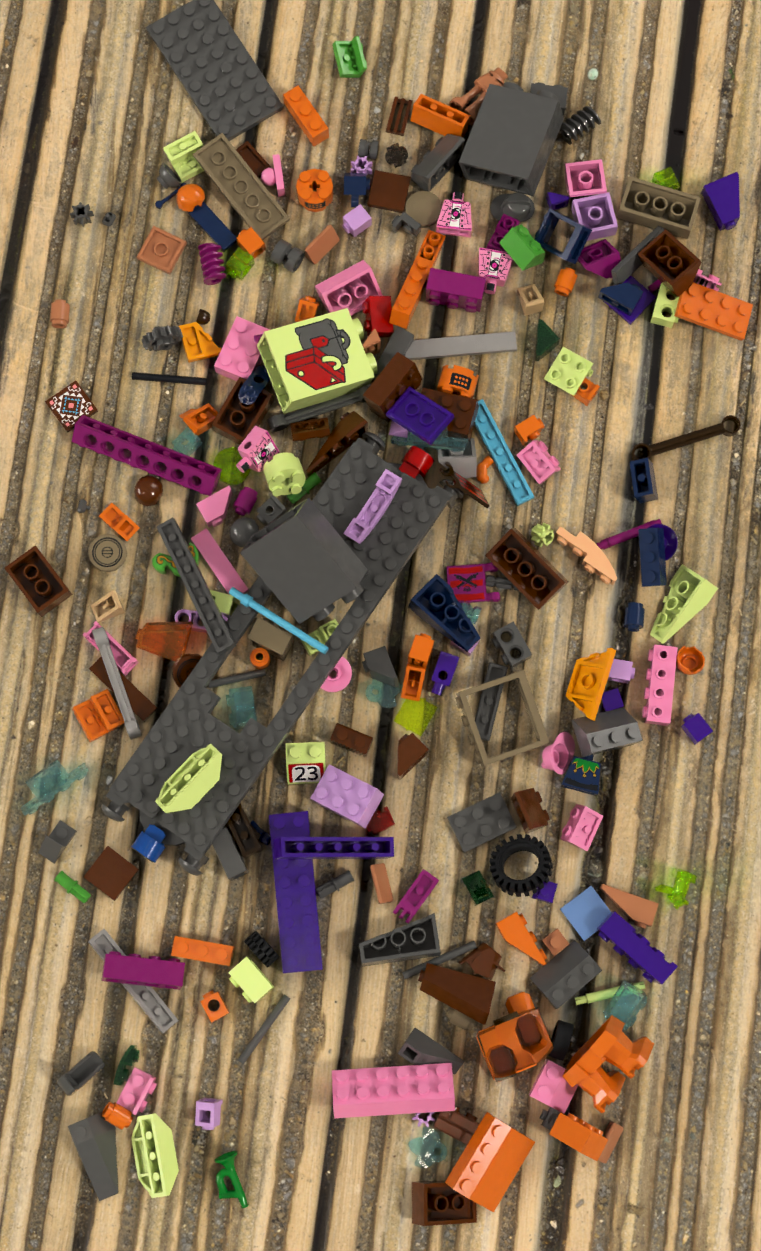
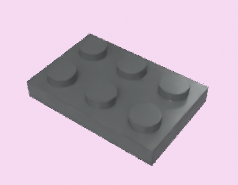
[447,792,517,853]

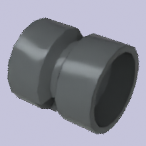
[270,239,305,273]

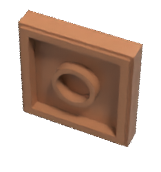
[137,226,187,275]

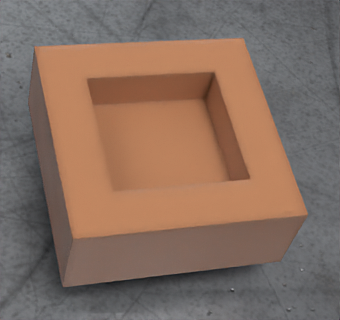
[541,928,569,956]

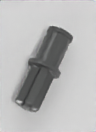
[316,870,355,898]

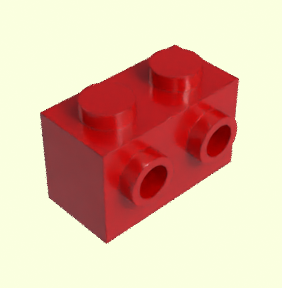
[362,296,394,338]

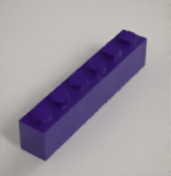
[274,837,394,859]

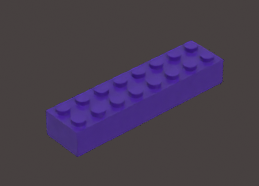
[269,811,323,974]

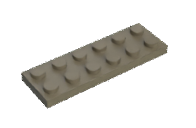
[193,133,290,240]

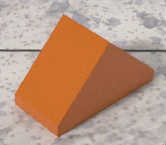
[401,664,426,701]

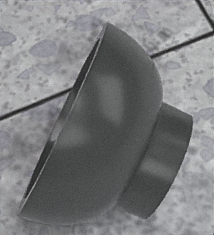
[157,163,182,189]

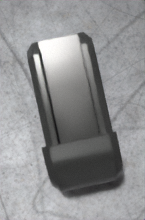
[57,1051,105,1096]

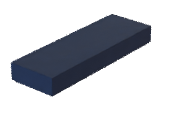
[188,202,237,252]

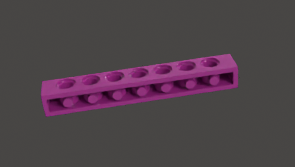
[72,415,222,496]

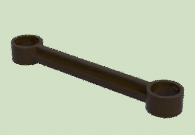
[631,415,741,461]

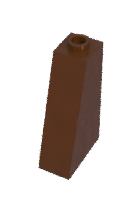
[418,963,496,1025]

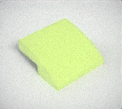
[163,131,204,183]

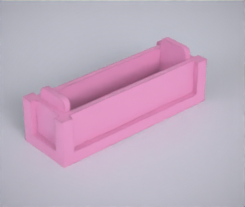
[83,621,139,676]

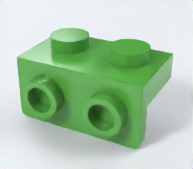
[332,36,367,78]

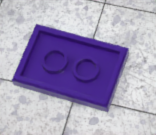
[386,386,454,445]

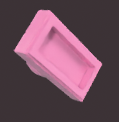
[261,154,285,197]

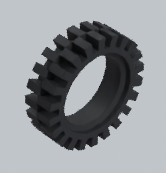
[489,834,553,897]

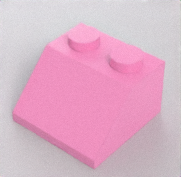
[565,159,607,197]
[529,1059,578,1114]

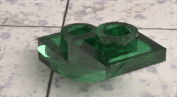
[113,1045,140,1085]

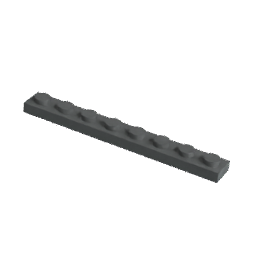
[157,517,237,655]

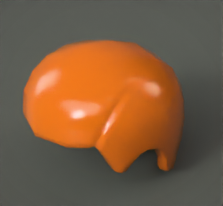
[177,183,205,212]
[676,646,705,675]

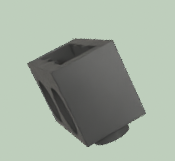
[491,621,532,668]

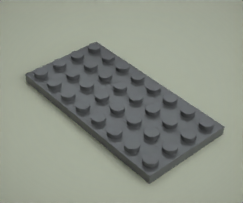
[146,0,284,141]

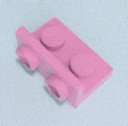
[517,440,561,484]
[560,804,603,851]
[117,1067,157,1115]

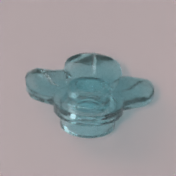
[365,679,403,708]
[408,1127,447,1168]

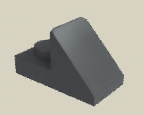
[38,820,77,864]

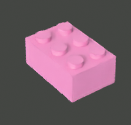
[214,316,270,381]

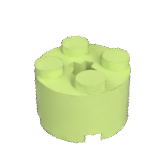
[263,452,306,496]

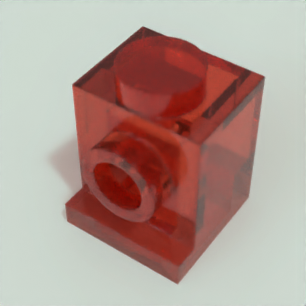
[366,807,395,835]

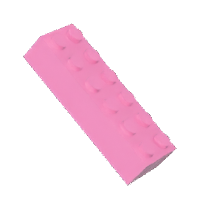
[332,1063,455,1119]

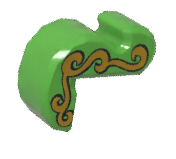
[152,543,200,578]

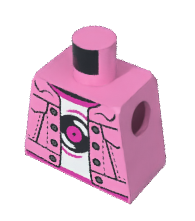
[436,192,472,238]
[478,248,513,294]
[236,426,280,473]

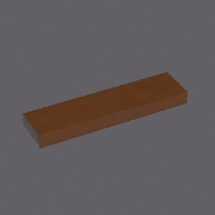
[89,657,158,722]

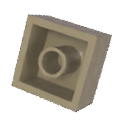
[247,617,294,661]

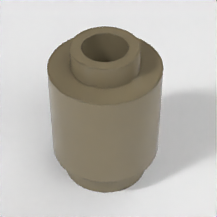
[447,1007,476,1030]

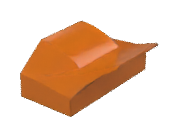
[179,403,218,436]

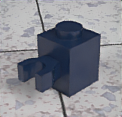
[344,173,370,208]

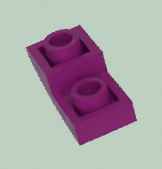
[486,213,520,252]

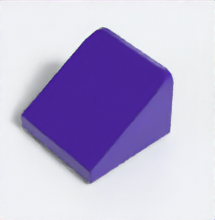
[546,192,569,210]

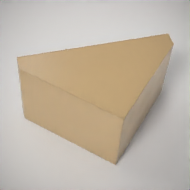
[517,284,544,316]
[91,590,125,623]

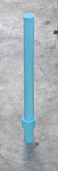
[229,587,329,654]

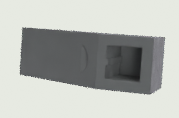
[398,1028,465,1074]

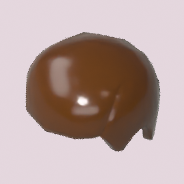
[134,475,163,506]

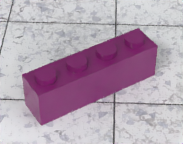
[101,951,185,990]

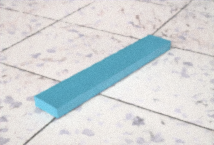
[474,399,534,506]

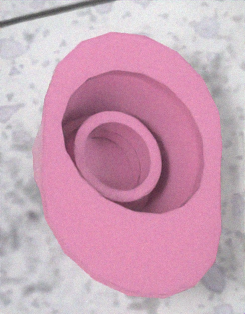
[541,732,575,775]

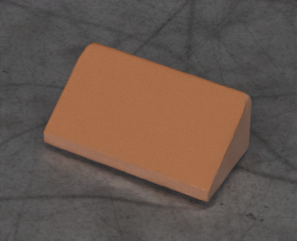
[304,225,340,265]
[362,329,381,355]
[370,863,393,904]
[598,1121,624,1164]

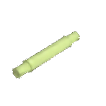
[574,981,645,1006]

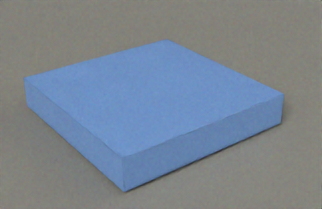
[560,886,611,941]

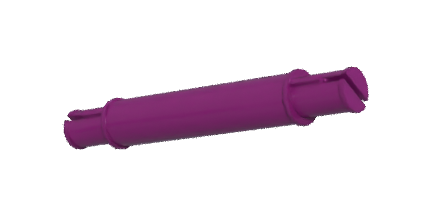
[596,519,662,549]

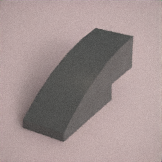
[372,326,414,382]

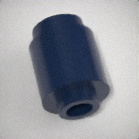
[624,602,645,632]

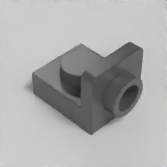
[392,212,421,237]

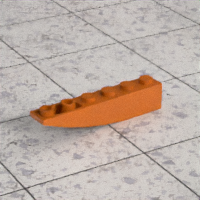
[389,230,446,329]

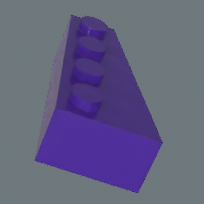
[597,911,678,984]

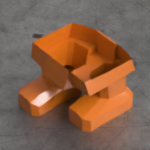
[562,1015,654,1113]

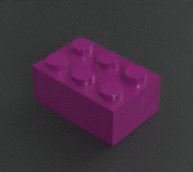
[426,268,486,313]

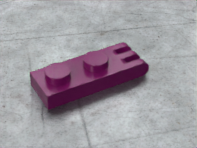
[393,869,439,924]

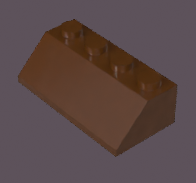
[485,528,569,610]

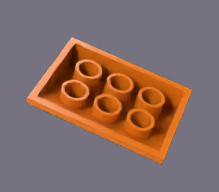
[445,1112,535,1212]

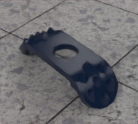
[238,365,270,405]

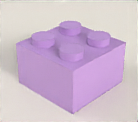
[571,192,618,241]

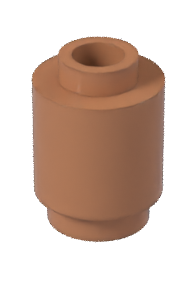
[50,299,70,329]

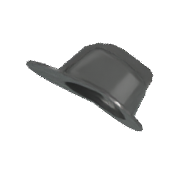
[490,192,535,222]

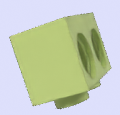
[650,283,679,328]

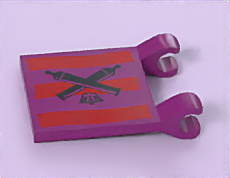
[447,562,500,603]

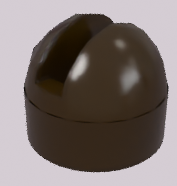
[196,309,210,325]

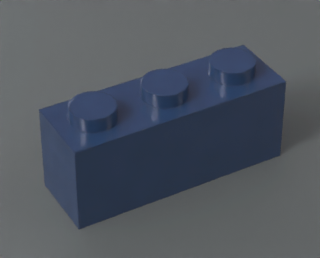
[639,528,667,587]

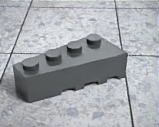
[359,913,441,967]

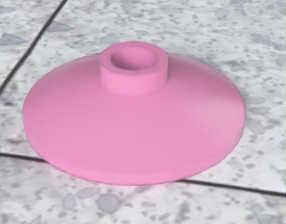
[320,657,352,692]

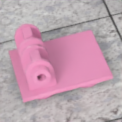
[693,269,722,291]

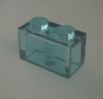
[226,686,257,730]
[603,980,648,1031]

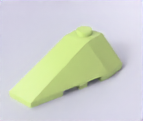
[650,564,718,644]

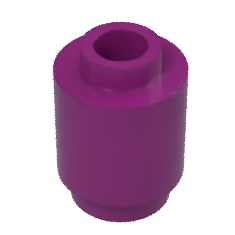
[233,487,258,516]

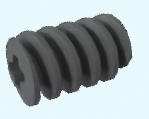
[560,106,601,145]

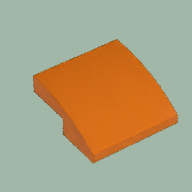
[72,689,125,742]

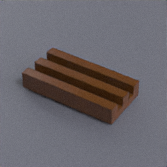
[386,96,413,136]

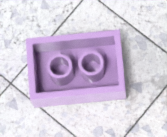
[310,764,384,829]

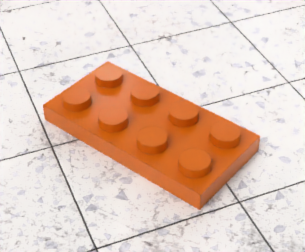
[674,282,753,341]

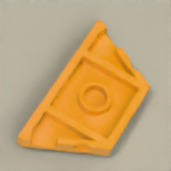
[565,648,616,721]

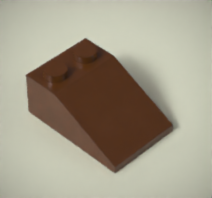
[511,788,550,834]
[412,1181,477,1226]

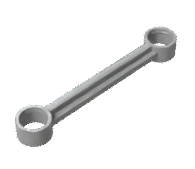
[92,627,142,740]

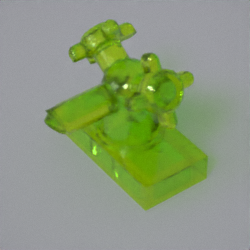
[655,868,697,909]

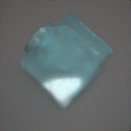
[172,426,202,456]

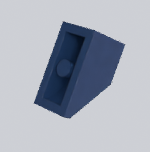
[598,282,643,316]

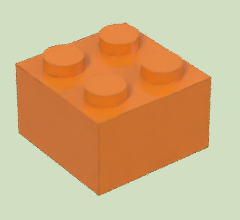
[549,1112,609,1161]

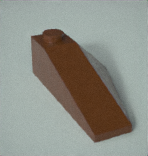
[306,411,368,477]

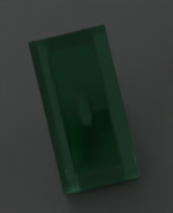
[535,319,560,361]
[462,871,494,906]

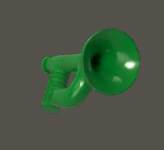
[215,1151,249,1209]

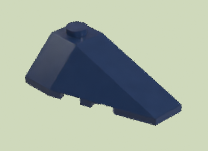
[408,574,480,652]

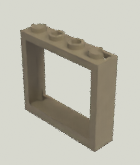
[455,670,550,767]

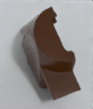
[459,942,505,980]

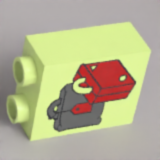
[257,308,377,414]

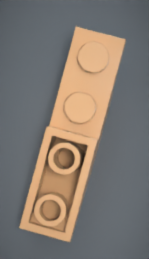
[554,526,617,585]

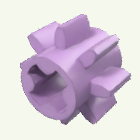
[351,156,372,175]
[412,1112,435,1127]

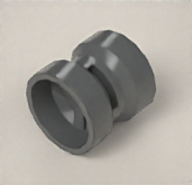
[358,139,379,160]

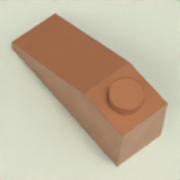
[599,884,659,929]

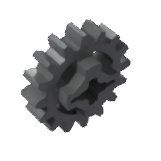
[141,325,183,352]

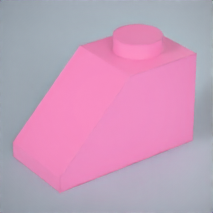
[196,486,232,527]

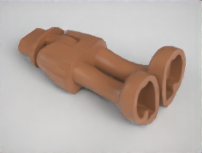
[449,67,508,126]

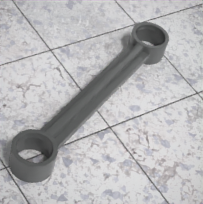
[267,384,371,432]

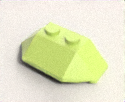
[155,744,222,813]
[131,1113,179,1198]

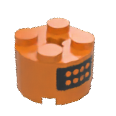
[296,169,334,212]
[437,365,479,398]

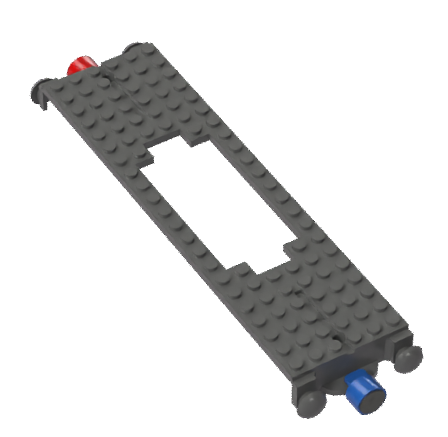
[101,432,464,876]

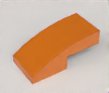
[99,503,140,541]

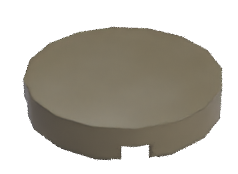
[405,191,442,228]

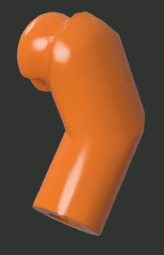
[476,456,494,484]

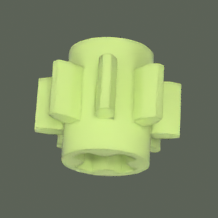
[531,523,554,547]

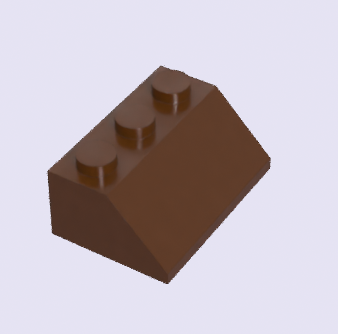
[638,229,701,297]

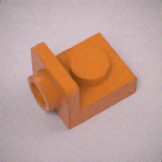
[295,296,320,322]

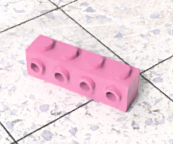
[642,645,678,726]

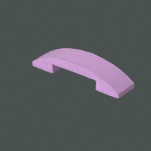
[343,469,402,544]

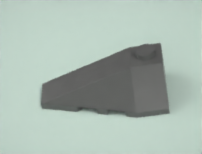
[68,1111,119,1201]

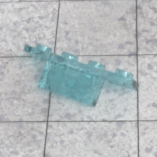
[391,426,468,452]
[21,759,89,816]

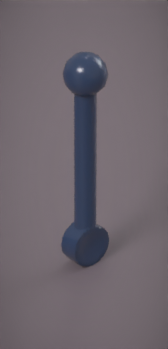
[155,182,186,209]

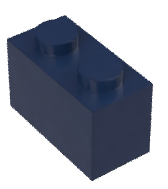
[630,458,658,503]

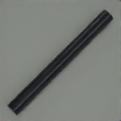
[132,372,207,385]

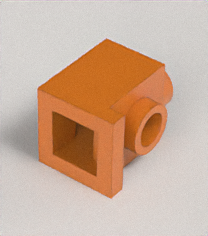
[570,377,600,406]
[514,415,545,446]

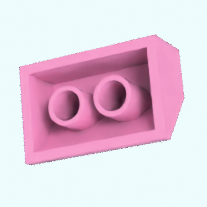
[315,260,383,316]

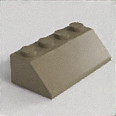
[617,176,701,239]

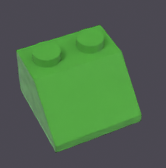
[499,224,545,271]

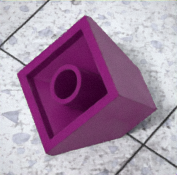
[577,239,621,278]

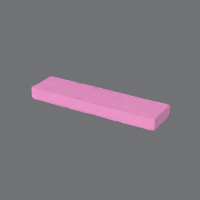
[191,528,249,594]

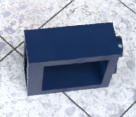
[534,208,592,264]

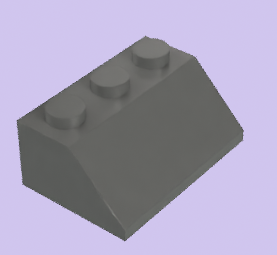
[411,134,465,192]
[571,707,643,758]
[530,940,602,1009]

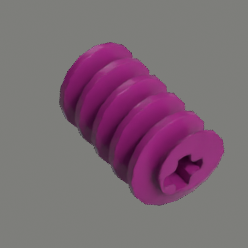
[198,243,227,285]

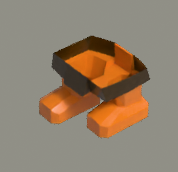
[476,992,554,1082]

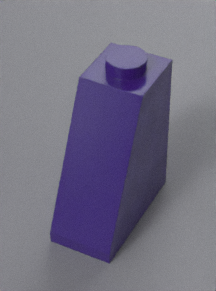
[701,172,740,231]

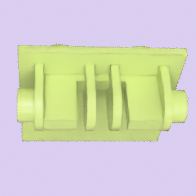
[544,347,594,396]

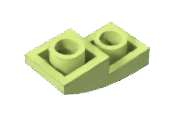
[300,619,339,656]

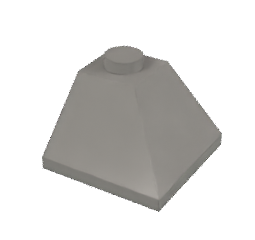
[437,438,477,479]

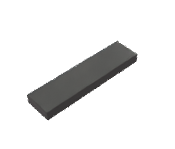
[611,226,664,285]
[475,662,508,741]

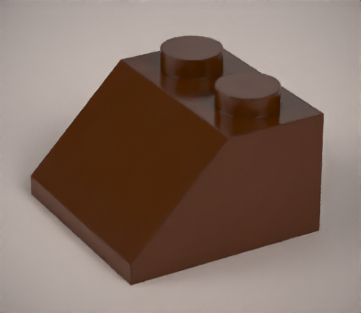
[397,732,429,780]

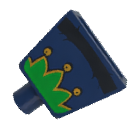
[560,755,601,796]

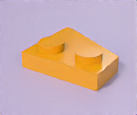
[178,322,222,363]

